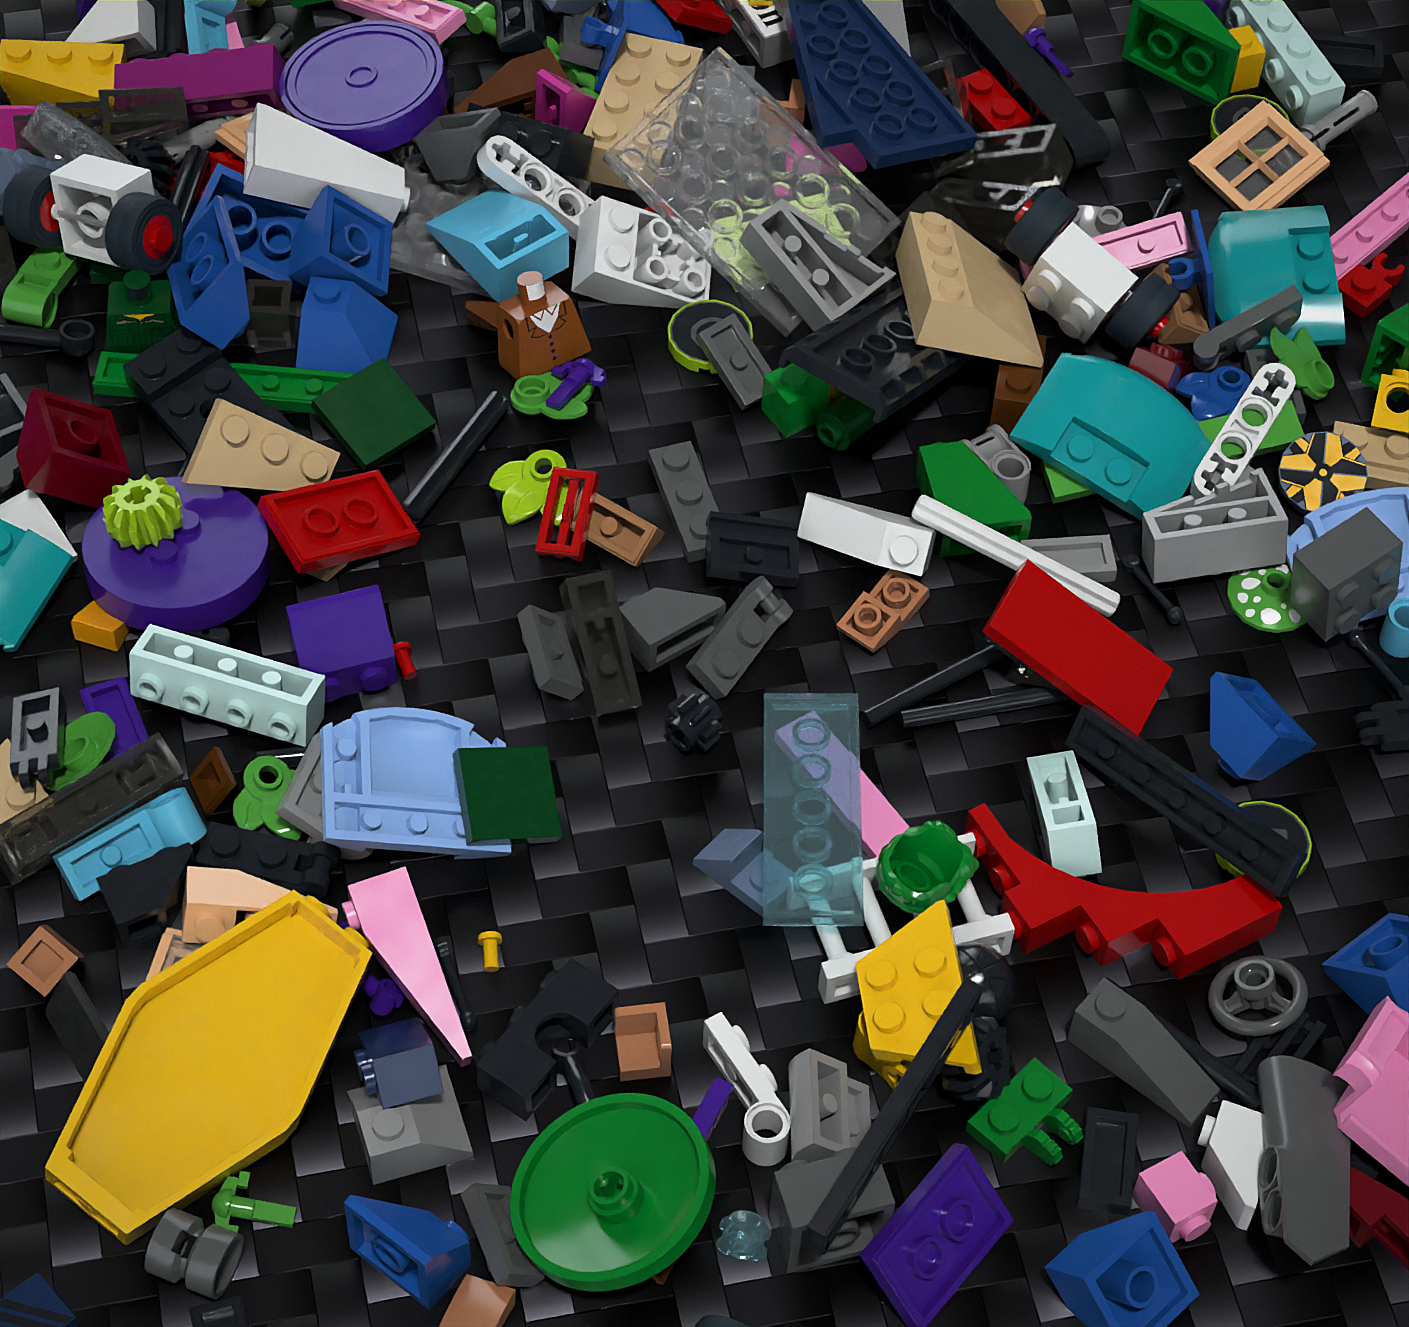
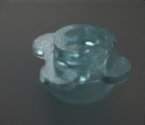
[716,1210,771,1261]

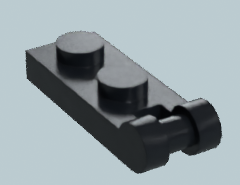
[195,821,341,898]

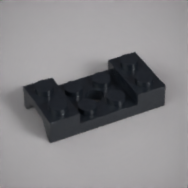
[122,326,299,493]

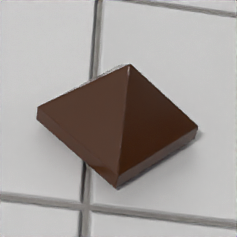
[189,746,238,815]

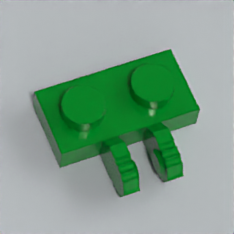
[965,1057,1084,1166]

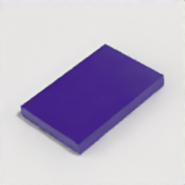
[860,1143,1014,1327]

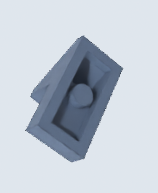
[693,829,797,920]

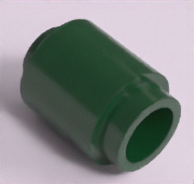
[816,394,876,450]

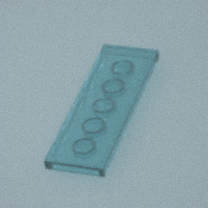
[763,693,864,926]

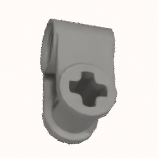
[960,424,1031,504]

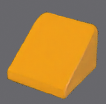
[71,600,131,652]

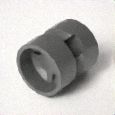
[144,1207,244,1300]

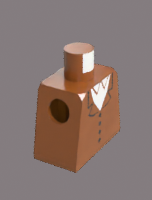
[497,271,591,380]

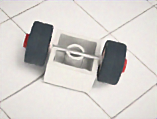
[3,154,183,275]
[1004,186,1180,352]

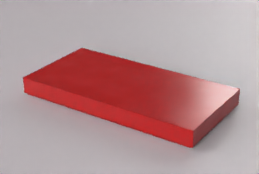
[982,559,1173,736]

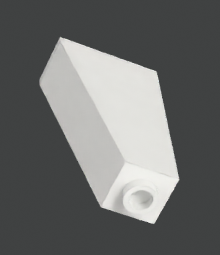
[243,103,410,224]

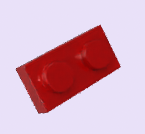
[951,68,1032,143]

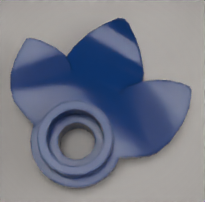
[1175,366,1251,422]

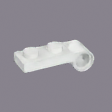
[703,1012,790,1166]

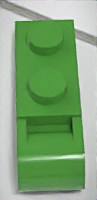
[1,244,87,329]

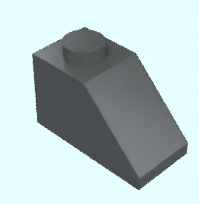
[414,107,501,182]
[617,587,726,672]

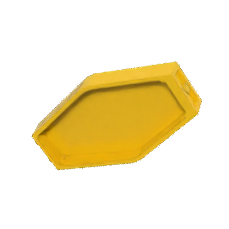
[45,890,372,1246]

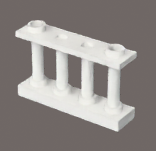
[786,832,1015,1004]

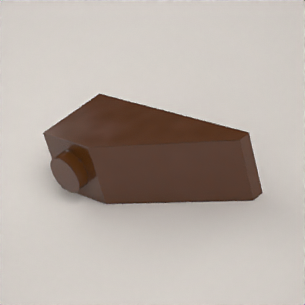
[453,48,569,120]
[989,334,1047,435]

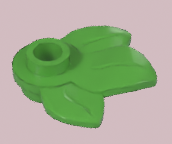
[1270,327,1334,400]
[510,369,595,420]
[233,756,303,841]

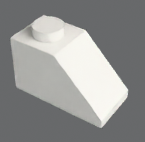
[65,0,157,58]
[1197,1100,1268,1231]

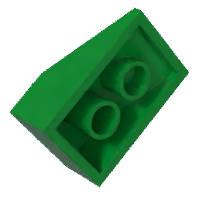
[1122,0,1241,106]

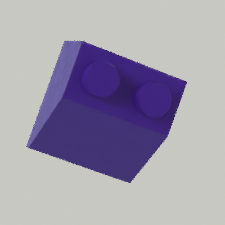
[286,584,397,703]

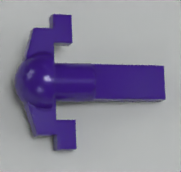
[1024,28,1075,78]
[545,358,607,409]

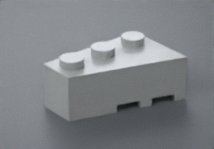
[739,198,896,331]
[1142,467,1289,583]

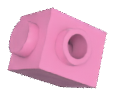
[1132,1151,1218,1243]

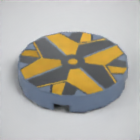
[1277,431,1368,516]

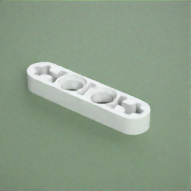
[477,135,595,241]
[1190,363,1296,500]

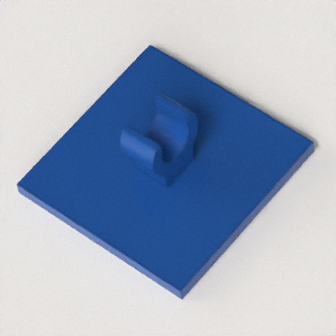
[580,0,630,91]
[1168,209,1216,330]

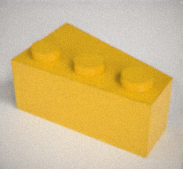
[0,39,127,135]

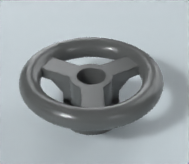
[1208,955,1308,1036]

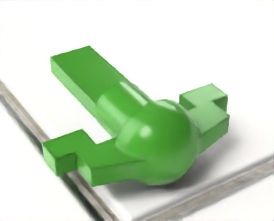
[211,1170,297,1233]

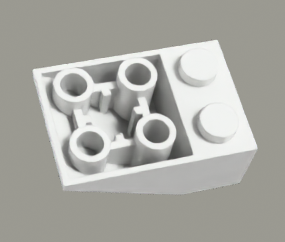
[571,196,714,309]

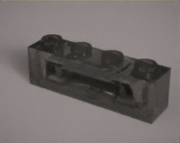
[0,732,185,885]

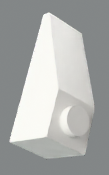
[797,492,937,577]

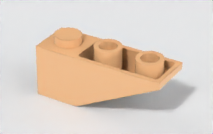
[182,866,338,944]

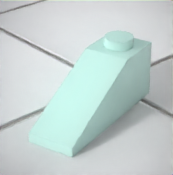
[1027,750,1102,879]

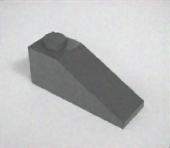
[1067,977,1220,1128]

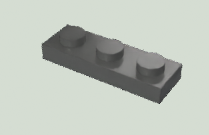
[648,441,719,563]

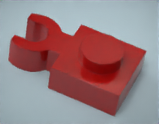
[1337,253,1405,319]

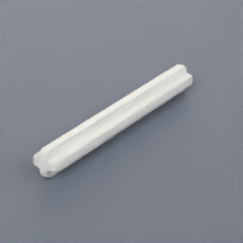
[912,495,1120,617]

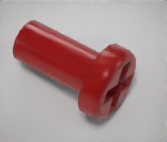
[393,642,417,680]

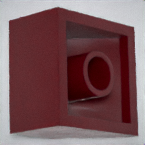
[16,387,131,509]

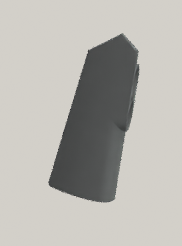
[1257,1055,1350,1266]

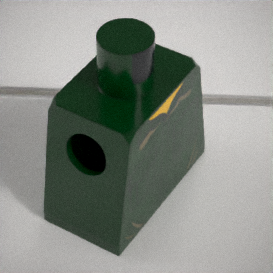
[105,269,183,354]

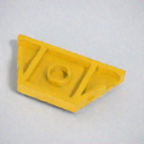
[855,900,983,1075]

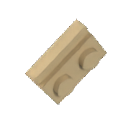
[1331,421,1409,490]

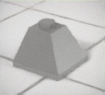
[347,1065,473,1185]

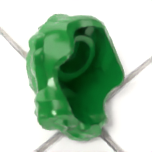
[876,820,979,913]

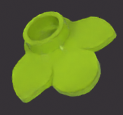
[489,449,569,527]

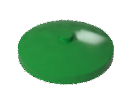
[510,1093,716,1292]

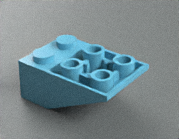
[425,187,569,302]

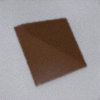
[465,301,500,332]

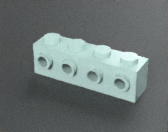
[1225,0,1346,128]
[129,624,325,747]

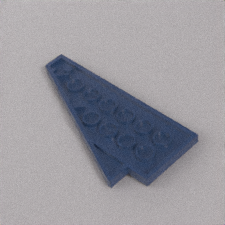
[780,0,978,169]

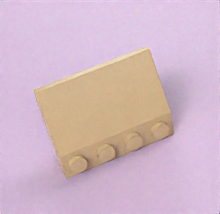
[895,211,1044,368]

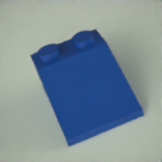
[185,163,310,295]

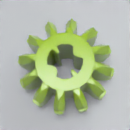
[103,474,183,551]

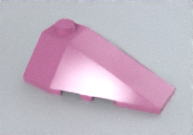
[342,866,472,1067]

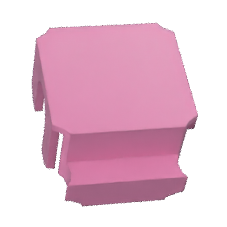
[1333,995,1409,1187]

